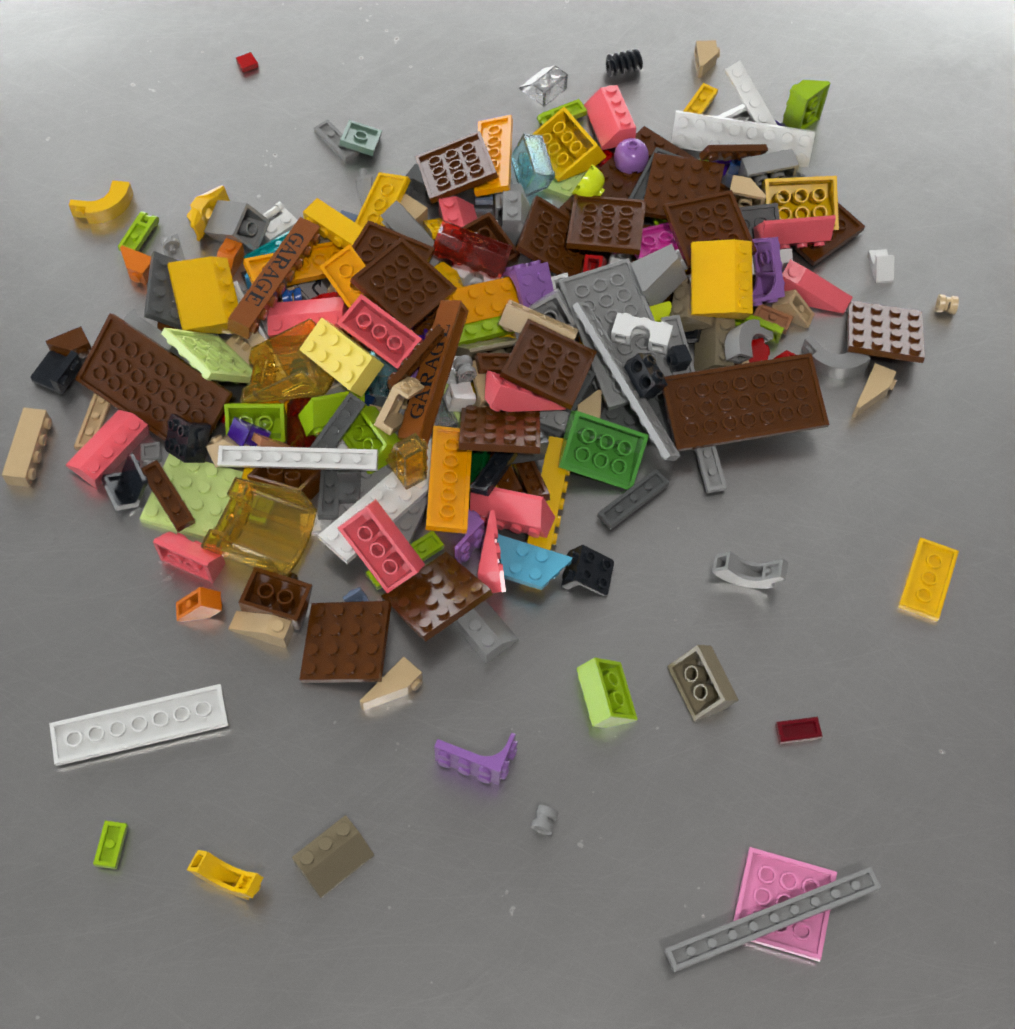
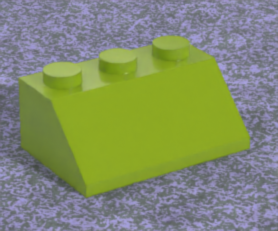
[782,80,831,130]
[298,391,365,437]
[224,403,288,442]
[342,406,405,474]
[576,658,638,728]

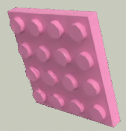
[733,847,837,961]

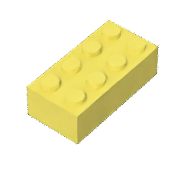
[299,317,384,397]

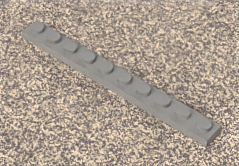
[572,301,681,461]
[660,314,727,494]
[664,867,881,972]

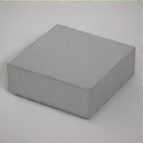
[140,441,162,464]

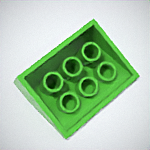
[558,411,649,490]

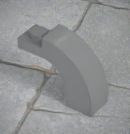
[725,319,774,364]
[801,335,871,379]
[712,551,788,589]

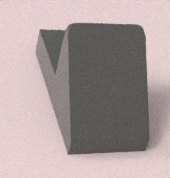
[405,163,425,196]
[337,470,361,504]

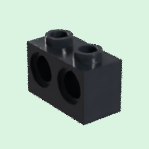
[624,353,668,398]

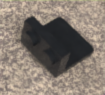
[30,350,83,394]
[164,414,211,463]
[101,453,148,511]
[561,545,614,596]

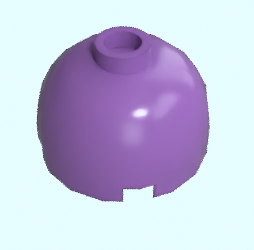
[614,138,649,174]

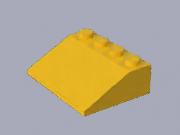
[525,107,607,182]
[761,176,839,230]
[691,239,753,320]
[167,256,238,334]

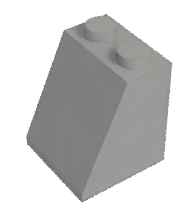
[502,191,531,247]
[204,200,270,252]
[631,244,687,306]

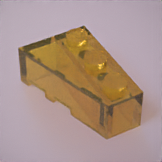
[385,433,428,490]

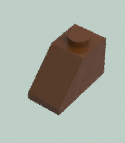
[45,326,91,359]

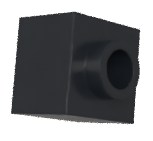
[666,344,692,373]

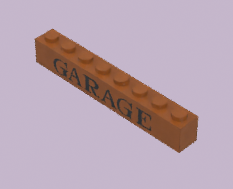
[227,217,321,339]
[398,300,469,448]

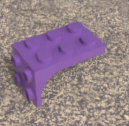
[752,237,785,306]
[500,260,554,307]
[454,510,485,563]
[434,733,518,785]

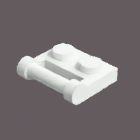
[263,201,298,242]

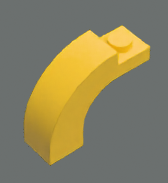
[69,180,134,224]
[187,850,264,900]

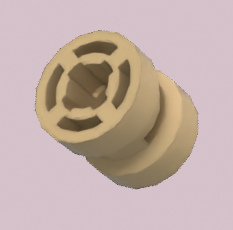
[935,294,959,315]

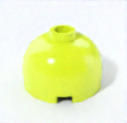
[571,164,605,197]

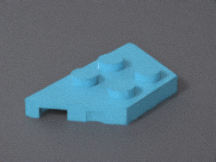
[497,534,573,590]

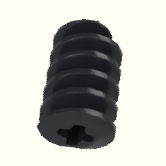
[606,49,643,77]

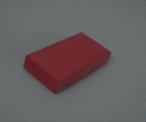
[775,716,823,744]

